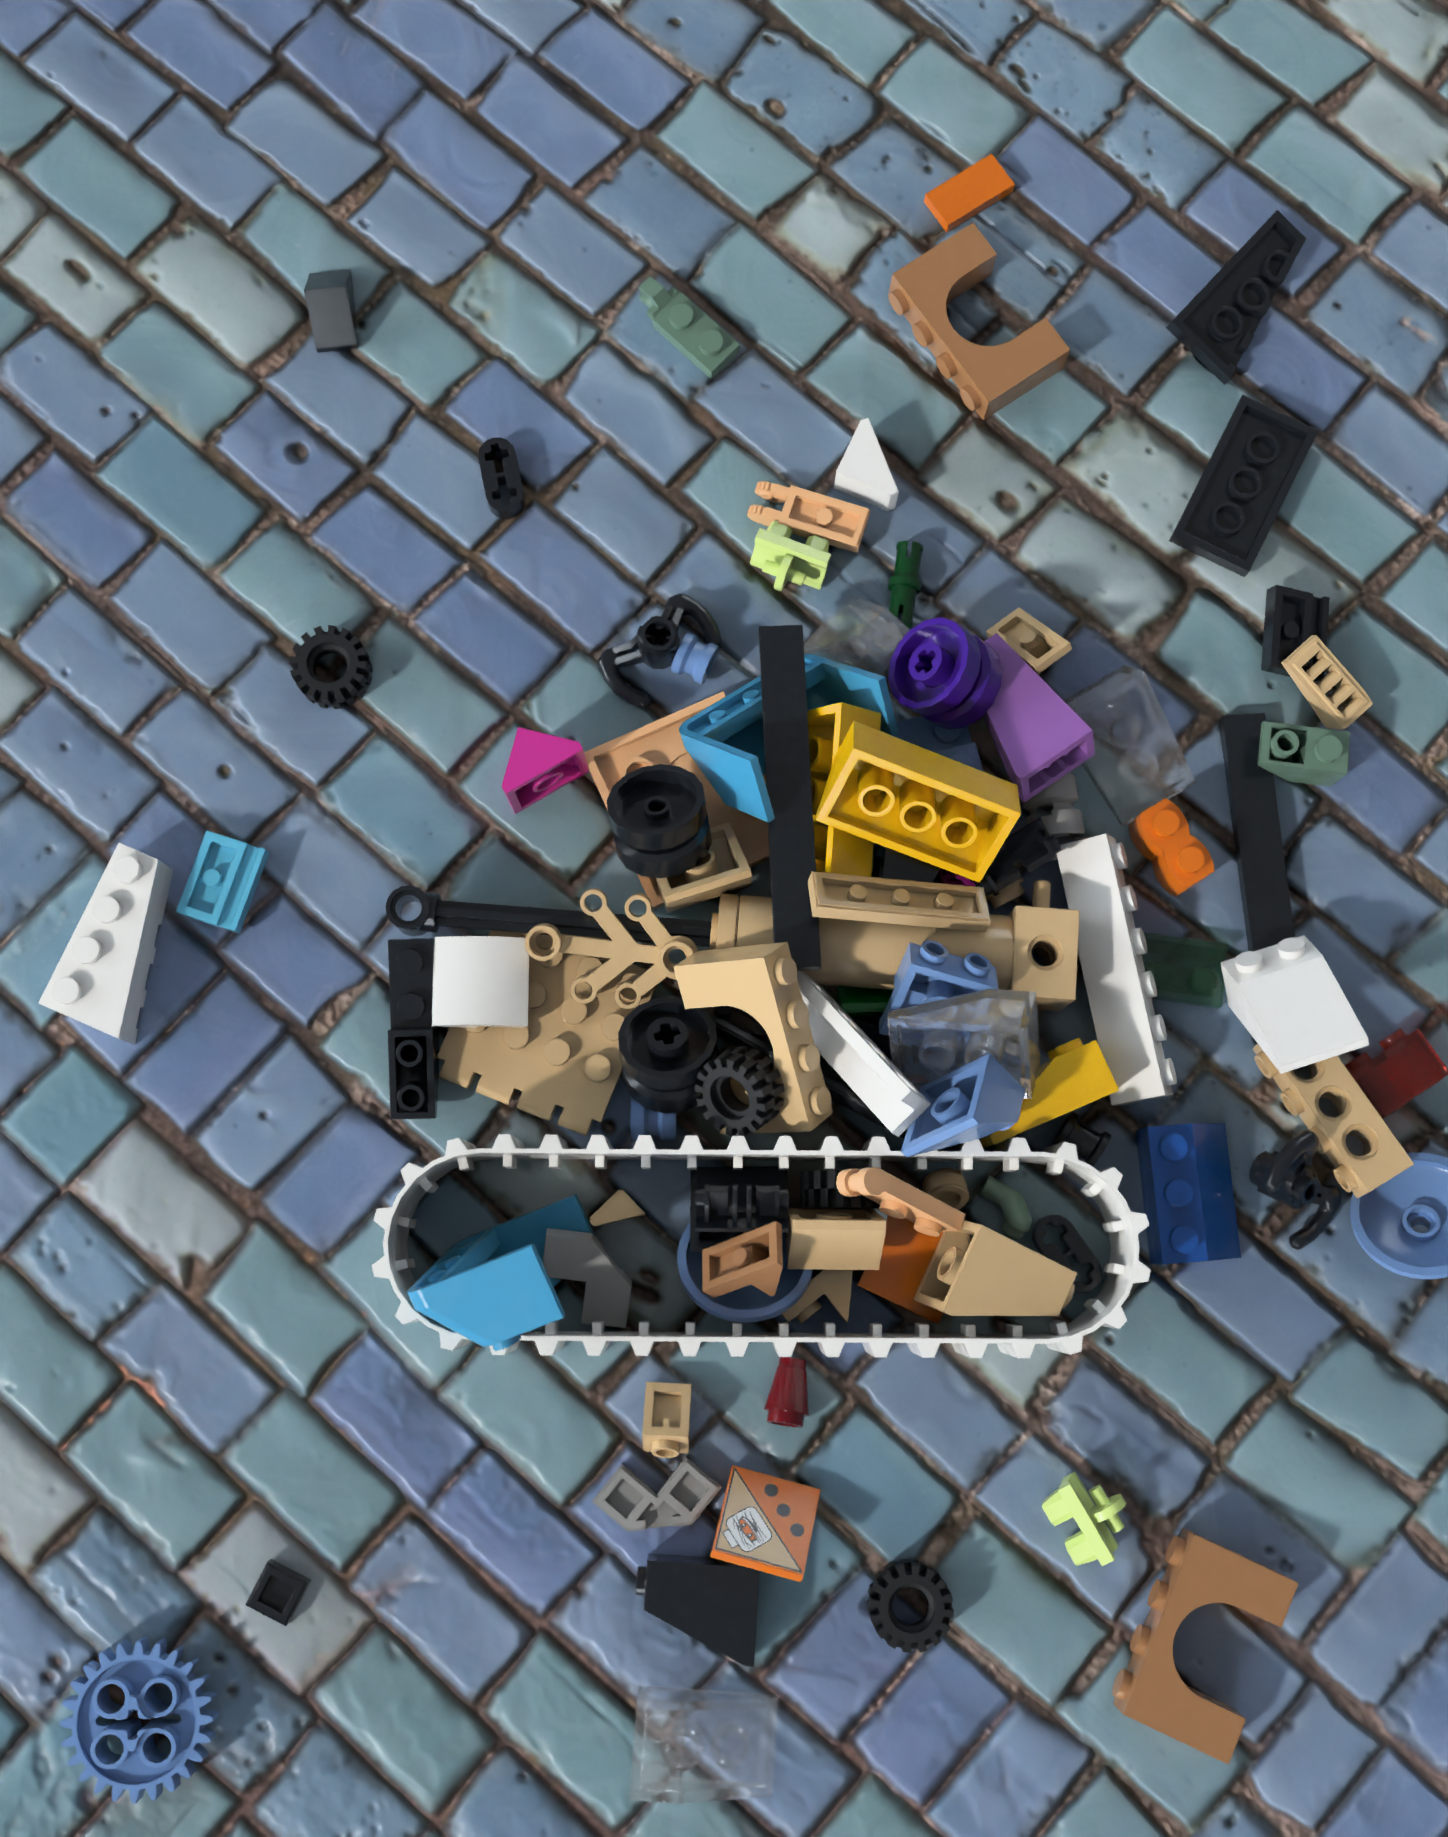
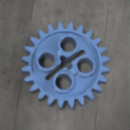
[59,1636,219,1804]

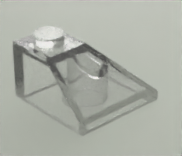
[804,595,910,679]

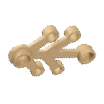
[525,888,699,1009]

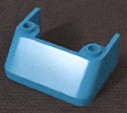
[679,654,900,823]
[407,1193,596,1351]

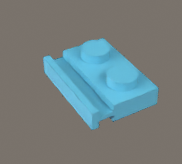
[176,830,270,934]

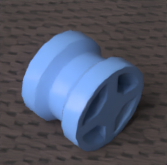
[671,632,720,685]

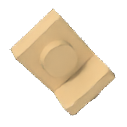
[642,1382,692,1458]

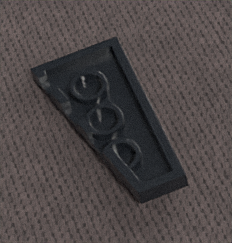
[1166,210,1306,385]

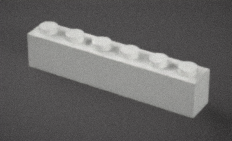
[1057,833,1177,1105]

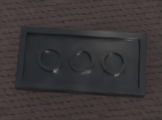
[1169,395,1319,577]

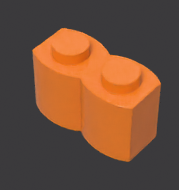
[1128,798,1214,897]

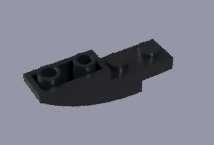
[388,938,439,1120]

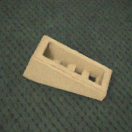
[1281,635,1373,730]

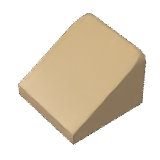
[590,1189,646,1227]

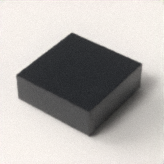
[245,1559,311,1626]

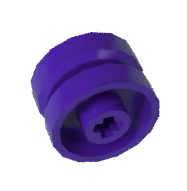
[888,617,1003,730]

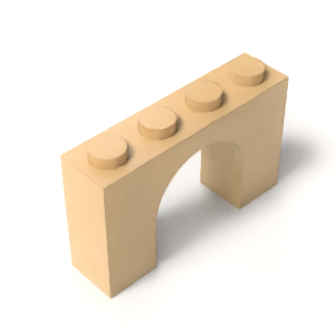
[673,942,833,1134]

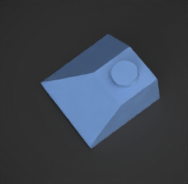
[901,1053,1025,1157]

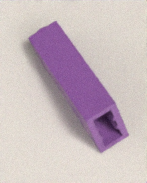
[982,633,1095,803]

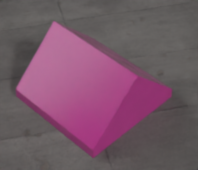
[502,727,589,814]

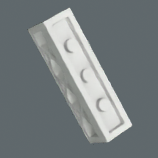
[797,971,931,1137]

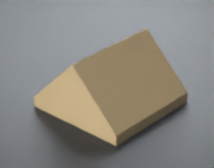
[656,822,752,913]
[785,1208,886,1270]

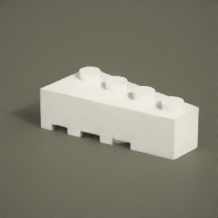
[39,843,173,1044]

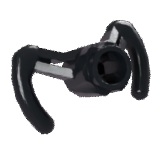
[598,593,722,709]
[1249,1130,1342,1250]

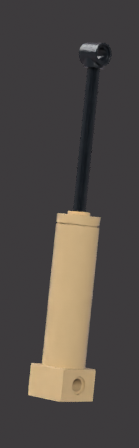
[386,880,1080,1011]

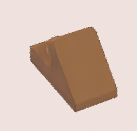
[702,1221,783,1298]

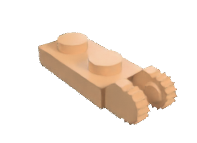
[747,481,871,553]

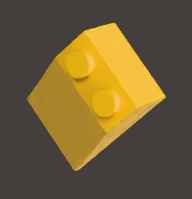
[979,1037,1119,1149]

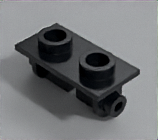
[973,817,1062,897]

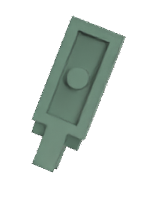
[638,276,740,379]

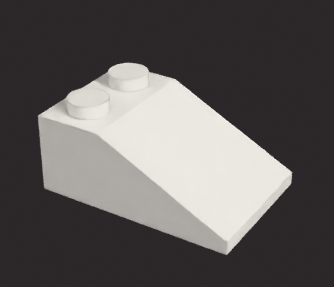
[1220,935,1369,1074]

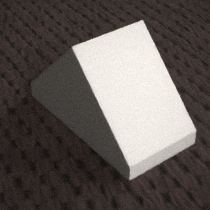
[834,418,899,511]

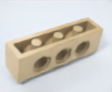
[1252,1043,1414,1198]

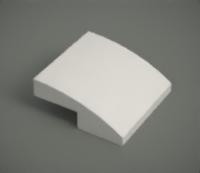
[432,936,529,1028]

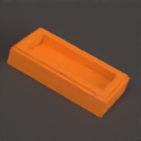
[924,153,1015,233]

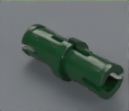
[886,541,924,630]

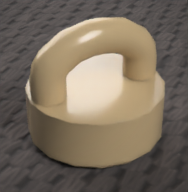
[922,1168,969,1210]

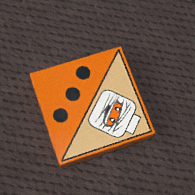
[710,1465,821,1582]

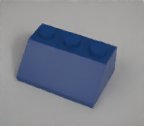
[1135,1123,1241,1264]

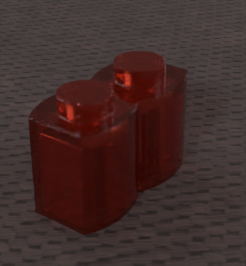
[1344,1028,1448,1119]

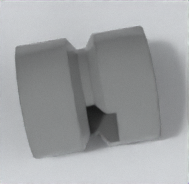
[1022,773,1085,844]

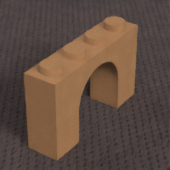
[888,223,1070,420]
[1112,1528,1299,1765]

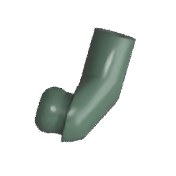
[979,1175,1032,1240]

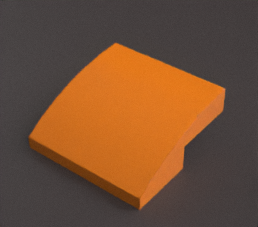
[857,1216,943,1324]

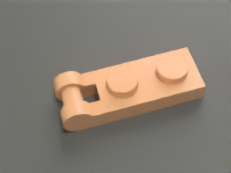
[836,1167,965,1237]

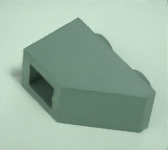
[1258,721,1350,787]

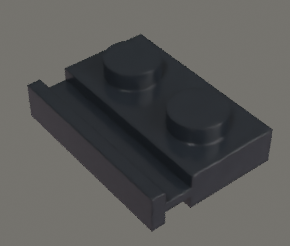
[1261,585,1330,682]

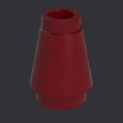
[764,1357,809,1428]

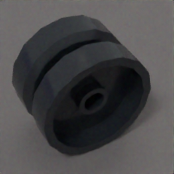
[607,764,712,878]
[618,997,719,1114]

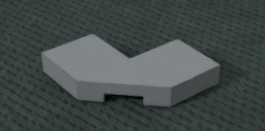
[543,1228,632,1328]
[592,1456,721,1532]

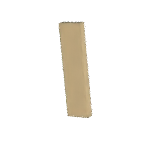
[807,871,991,932]

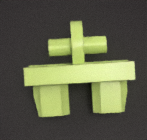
[750,521,831,592]
[1042,1471,1126,1566]

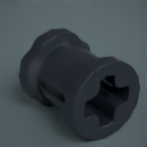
[1052,1111,1112,1166]

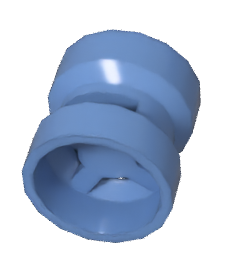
[630,1097,677,1141]

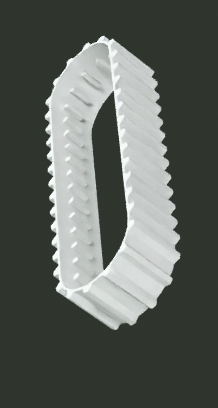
[372,1134,1151,1358]

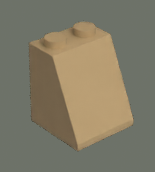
[913,1220,1077,1316]

